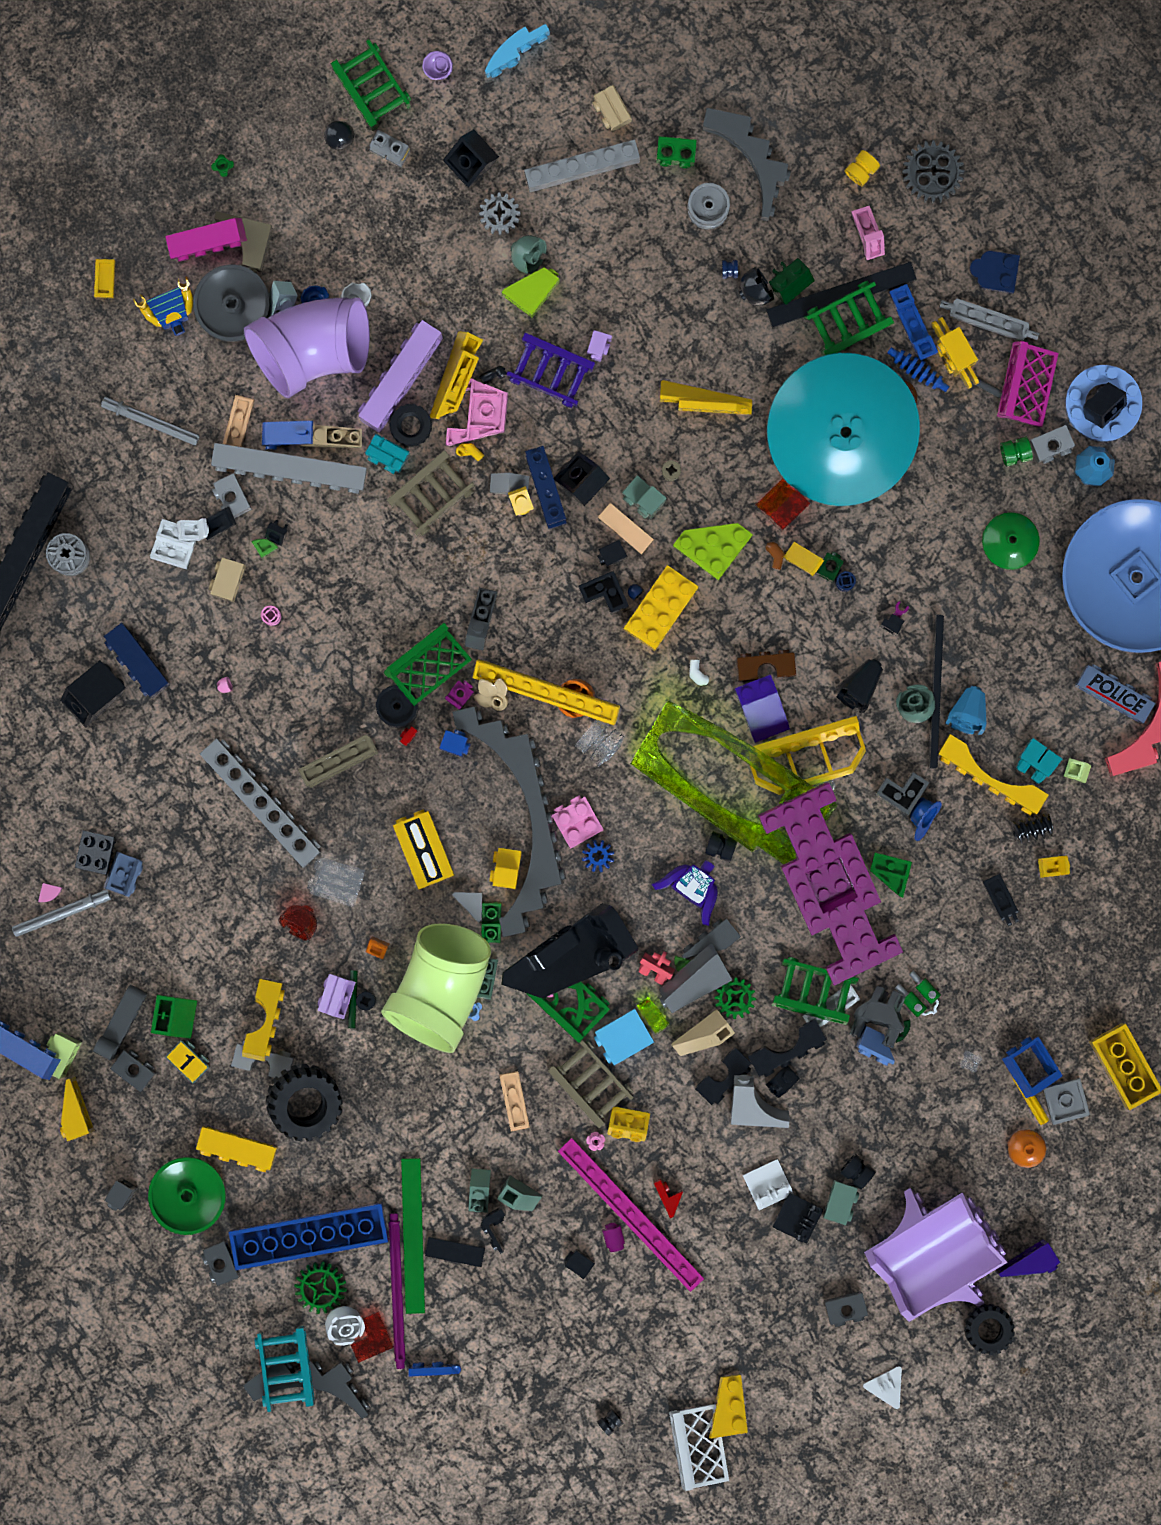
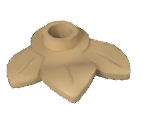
[474,678,508,711]

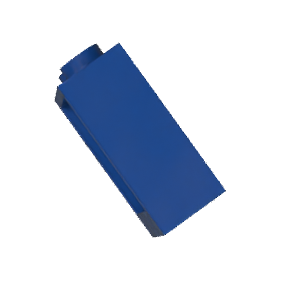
[1002,1037,1063,1098]

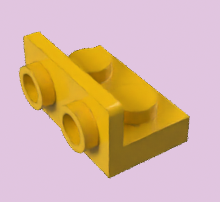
[607,1107,650,1142]

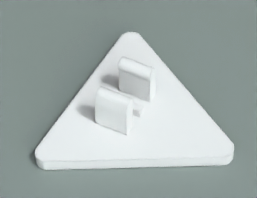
[863,1366,902,1409]

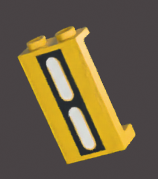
[393,809,455,890]

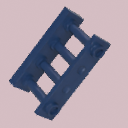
[525,446,567,530]

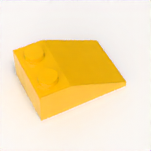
[60,1077,95,1141]

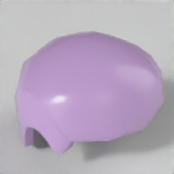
[422,51,453,80]

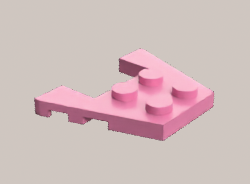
[446,378,508,446]

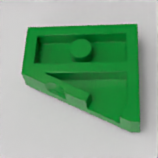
[870,852,912,898]

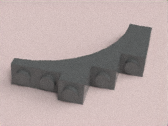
[702,108,791,221]
[243,1359,370,1419]

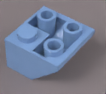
[855,1026,895,1066]

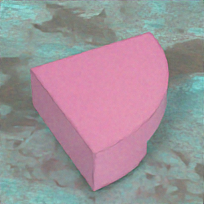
[38,883,62,902]

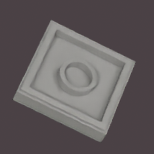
[1043,1078,1090,1125]

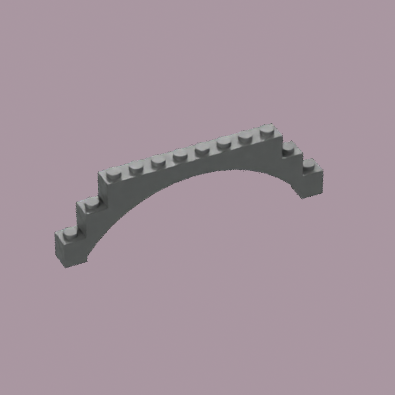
[452,707,566,937]

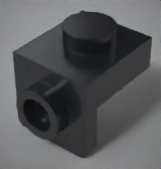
[766,1065,800,1098]

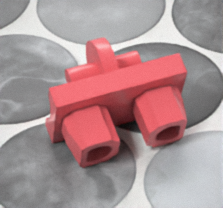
[638,951,675,985]

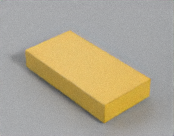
[94,259,116,298]
[783,542,824,576]

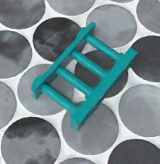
[255,1326,315,1412]

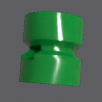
[1000,436,1033,467]

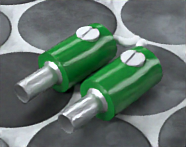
[895,970,941,1017]

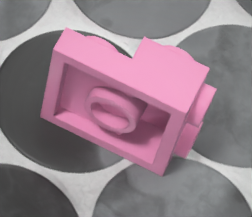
[552,795,603,849]

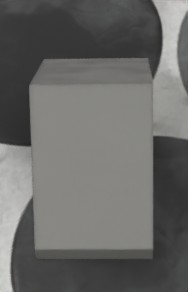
[490,473,529,494]
[452,892,483,923]

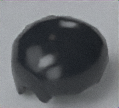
[324,121,355,150]

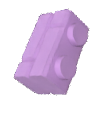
[318,974,356,1019]

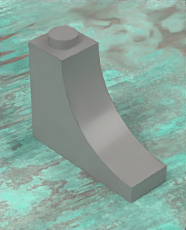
[731,1075,790,1128]

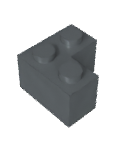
[874,772,929,816]

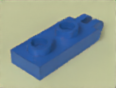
[408,1361,461,1377]

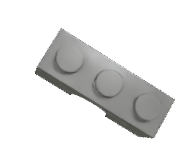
[231,1041,294,1078]

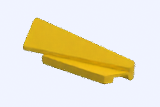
[430,331,483,419]
[660,380,752,415]

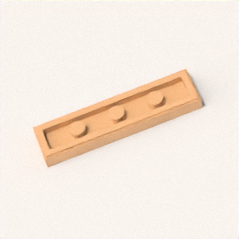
[223,395,255,473]

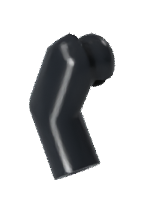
[479,366,507,384]

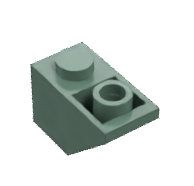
[469,1168,491,1213]
[497,1176,543,1211]

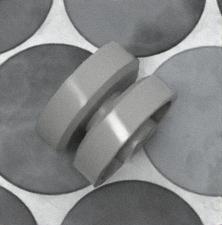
[687,183,730,230]

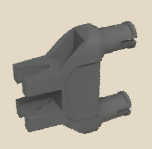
[849,986,905,1048]

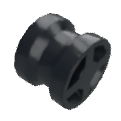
[356,991,376,1011]

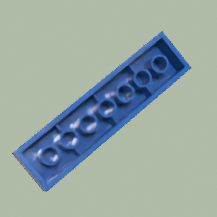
[229,1202,389,1270]

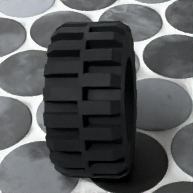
[266,1064,343,1142]

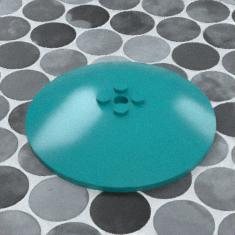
[767,353,920,506]

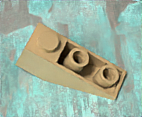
[300,425,362,448]
[671,1009,735,1056]

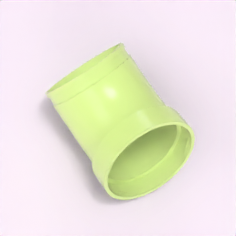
[381,924,491,1053]

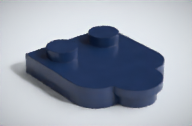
[970,251,1020,294]

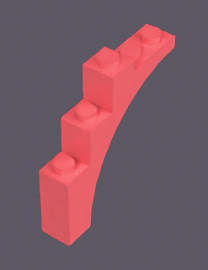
[1105,662,1161,777]

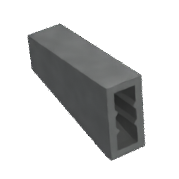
[659,943,732,1013]

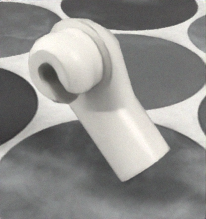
[690,660,709,686]

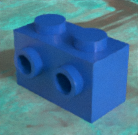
[439,730,471,757]

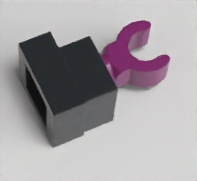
[879,601,909,636]

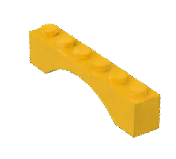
[938,734,1049,816]

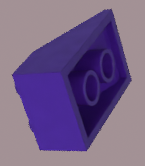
[734,675,790,743]
[995,1239,1061,1277]

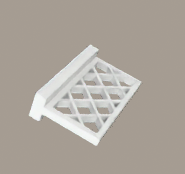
[669,1404,729,1491]

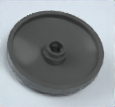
[193,265,270,342]

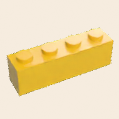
[196,1126,278,1172]

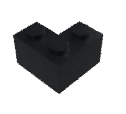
[578,570,629,615]

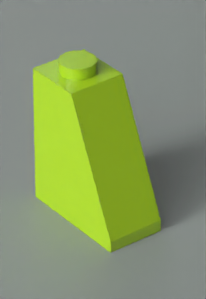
[501,267,560,318]

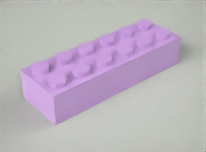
[358,320,443,433]

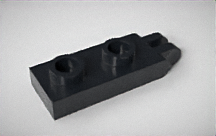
[982,873,1019,927]

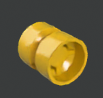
[844,150,880,187]

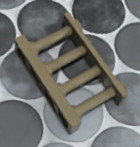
[387,450,475,537]
[298,734,378,788]
[548,1040,634,1128]

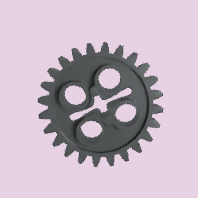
[902,140,964,204]

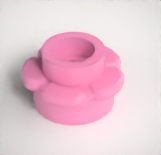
[586,1132,605,1151]

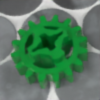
[714,977,756,1019]

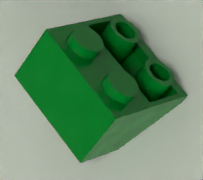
[151,994,198,1038]

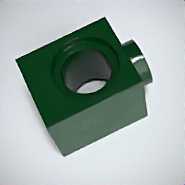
[815,551,844,583]

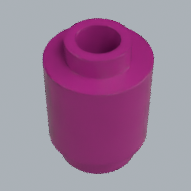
[602,1222,625,1252]

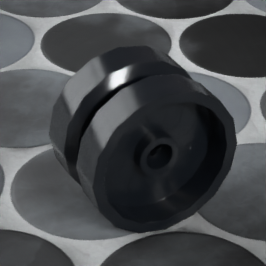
[376,685,419,728]

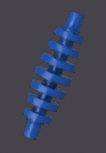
[887,347,950,392]

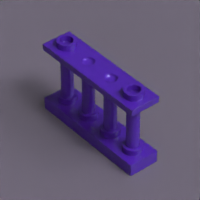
[507,333,595,408]

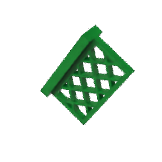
[383,623,472,706]

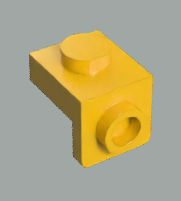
[508,486,534,516]
[1038,855,1070,878]

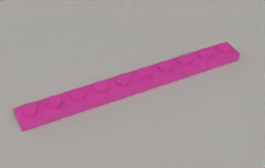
[558,1138,704,1292]

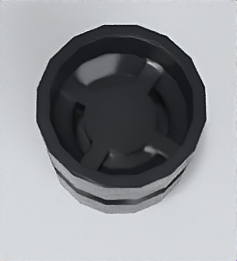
[704,831,738,863]
[839,1154,876,1190]

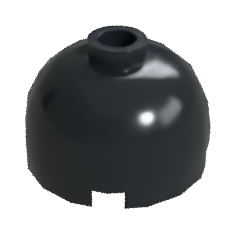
[739,267,774,306]

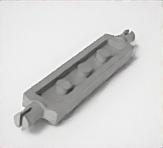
[939,298,1040,341]

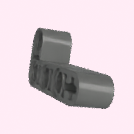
[93,984,148,1061]

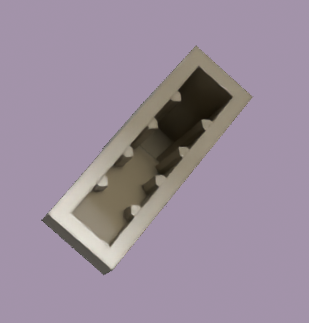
[214,211,273,274]

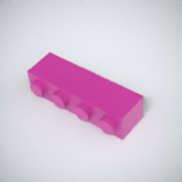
[165,218,247,262]

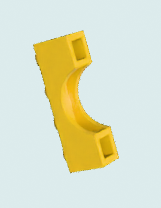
[242,979,285,1062]

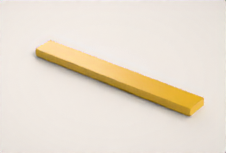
[472,659,620,725]

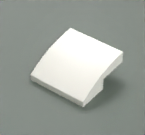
[150,519,196,570]

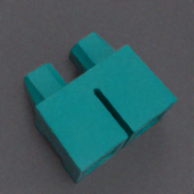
[1016,738,1063,784]

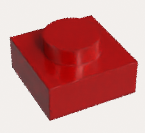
[400,726,418,747]

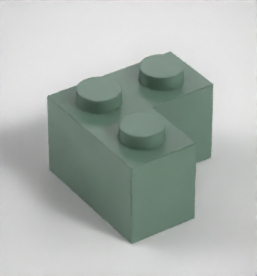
[622,475,667,520]

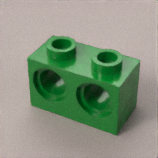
[656,136,697,169]

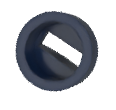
[628,584,644,601]

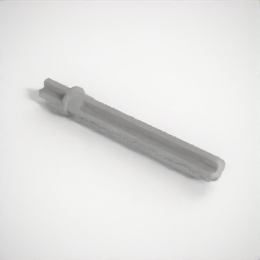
[101,396,199,445]
[12,889,111,937]

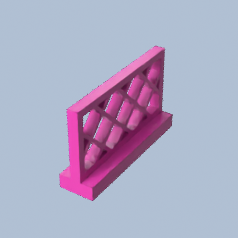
[997,341,1059,427]

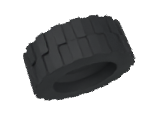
[389,404,432,447]

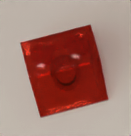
[755,478,810,532]

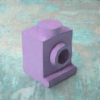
[587,330,612,362]

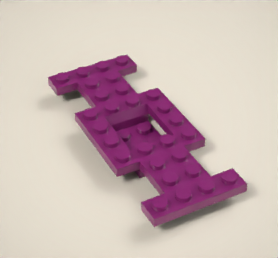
[758,782,903,986]

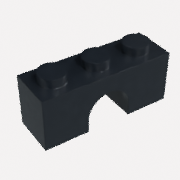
[695,1047,752,1105]

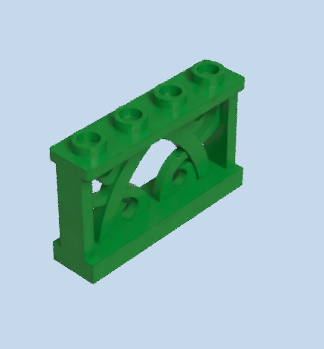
[526,982,610,1043]

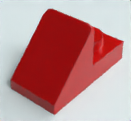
[654,1179,683,1219]

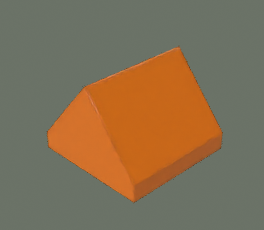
[366,936,390,959]

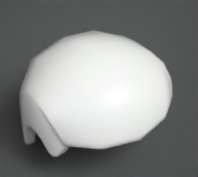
[341,282,372,307]

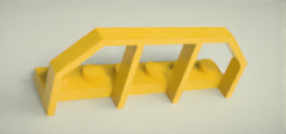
[746,716,866,795]

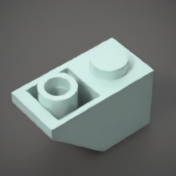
[268,281,298,317]

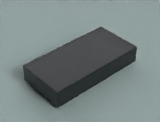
[206,507,237,540]

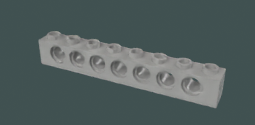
[200,738,321,868]

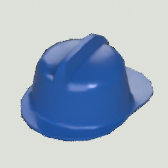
[910,797,942,841]

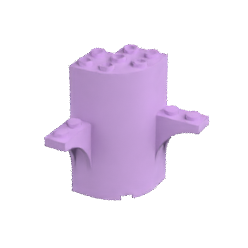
[864,1188,1008,1322]

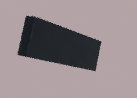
[425,1237,485,1267]

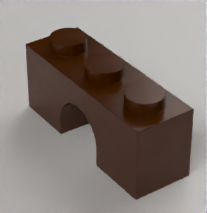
[736,650,796,682]

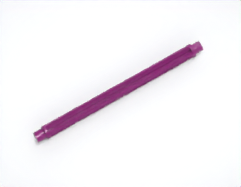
[388,1213,406,1369]

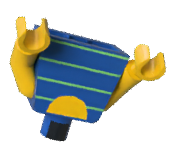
[133,276,193,336]

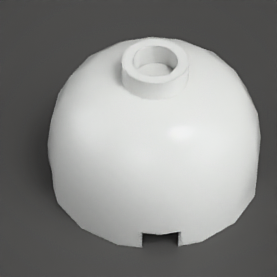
[325,1306,365,1346]

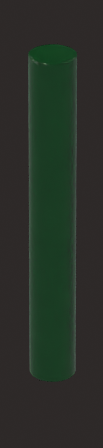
[348,970,358,1028]

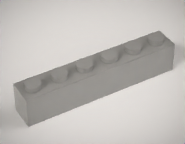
[524,140,640,192]

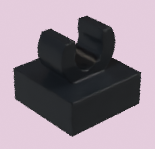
[265,520,288,546]

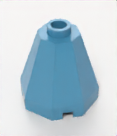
[1074,446,1115,486]
[945,686,987,735]

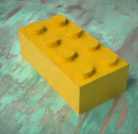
[623,565,699,651]
[1089,1023,1161,1110]

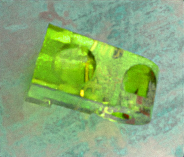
[636,996,670,1035]

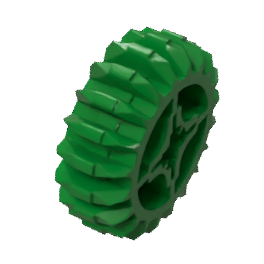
[294,1261,347,1314]

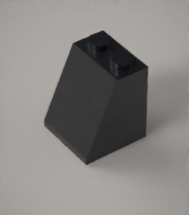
[60,660,126,728]

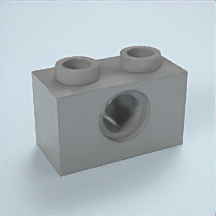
[1029,425,1075,464]
[212,473,252,518]

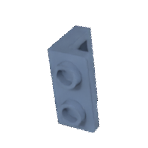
[103,852,143,897]

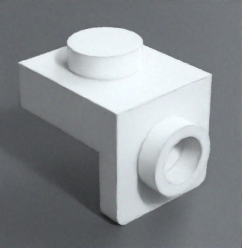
[177,518,209,541]

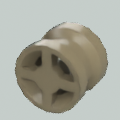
[662,460,681,481]

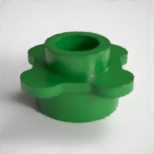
[211,154,234,177]

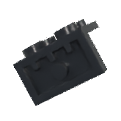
[480,1205,506,1254]

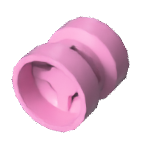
[261,605,282,626]

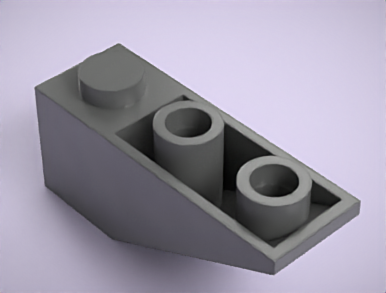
[465,587,498,651]
[681,918,741,958]

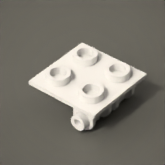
[743,1159,794,1210]

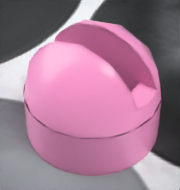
[217,677,233,693]

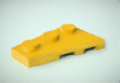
[709,1374,748,1439]

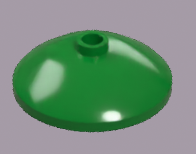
[982,512,1040,570]

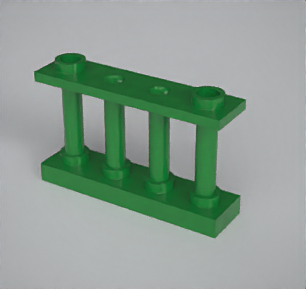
[330,39,411,131]
[804,280,894,356]
[771,957,859,1025]

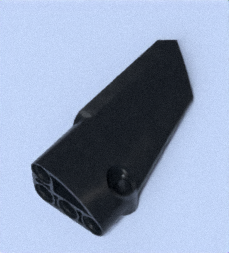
[501,903,639,999]

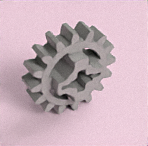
[479,192,520,235]

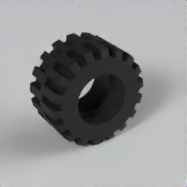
[964,1304,1015,1355]

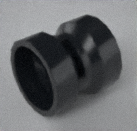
[597,1409,624,1436]

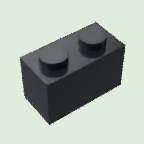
[1084,382,1127,429]

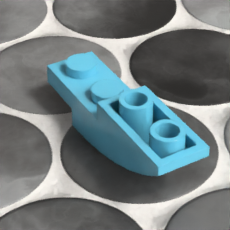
[485,24,550,78]

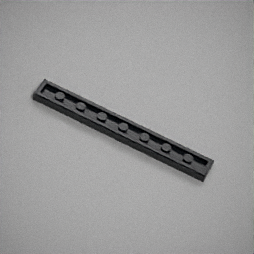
[766,262,917,328]
[928,615,944,769]

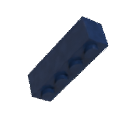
[103,622,170,698]

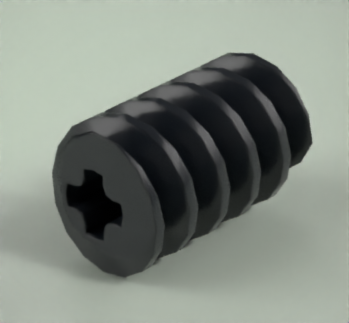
[1011,813,1053,844]

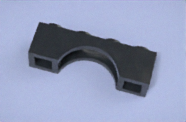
[748,1018,827,1077]

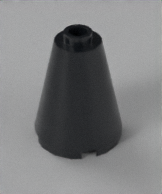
[834,659,883,713]

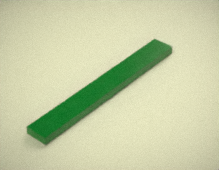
[401,1158,425,1314]

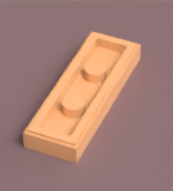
[598,503,654,555]
[499,1071,530,1131]

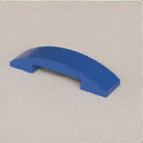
[889,284,938,361]

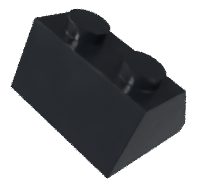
[443,129,499,188]
[554,451,610,507]

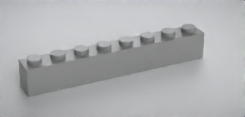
[211,443,367,494]

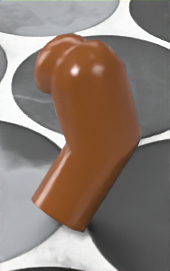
[766,542,784,570]

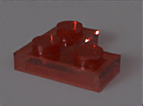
[351,1311,394,1363]

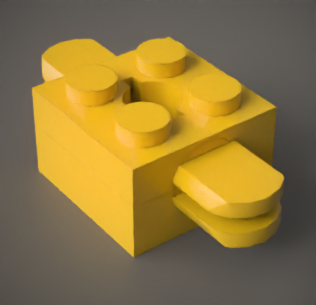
[931,317,979,389]

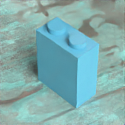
[594,1008,654,1065]

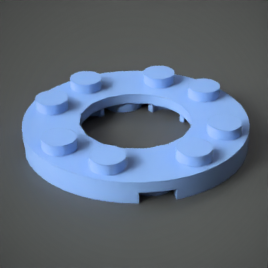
[1065,365,1142,442]

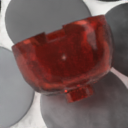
[278,905,317,941]

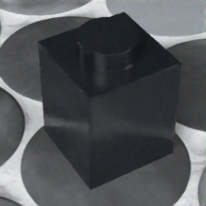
[597,540,628,568]
[564,1249,595,1279]

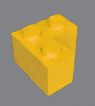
[489,848,522,889]

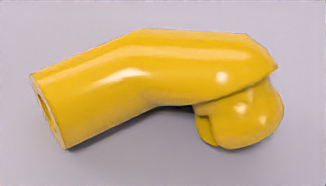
[455,443,485,462]

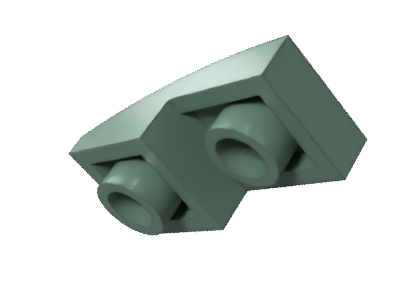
[477,958,498,1000]

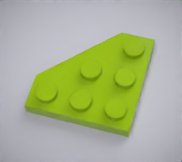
[673,523,753,580]

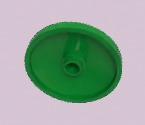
[148,1157,226,1235]

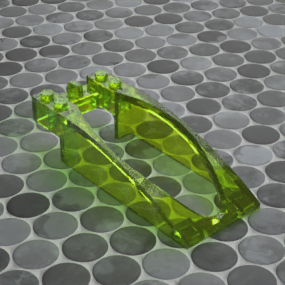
[630,701,838,865]

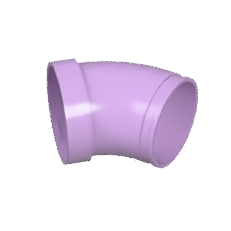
[244,298,370,398]

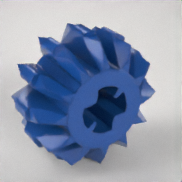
[582,840,614,872]

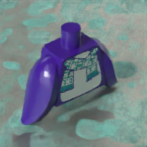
[651,860,718,926]

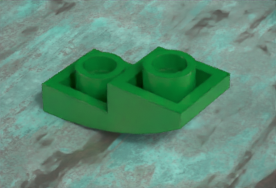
[481,901,502,943]

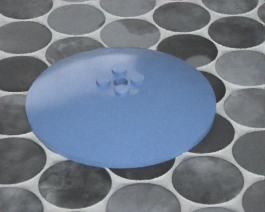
[1062,499,1161,653]

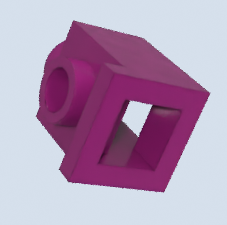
[444,680,474,710]

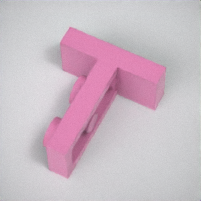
[851,205,885,260]

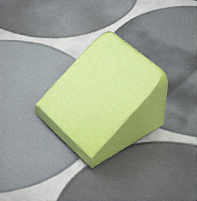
[1064,758,1091,783]

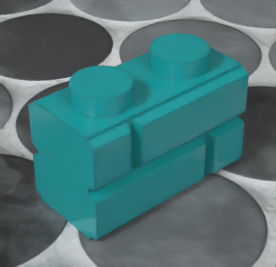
[365,434,410,474]

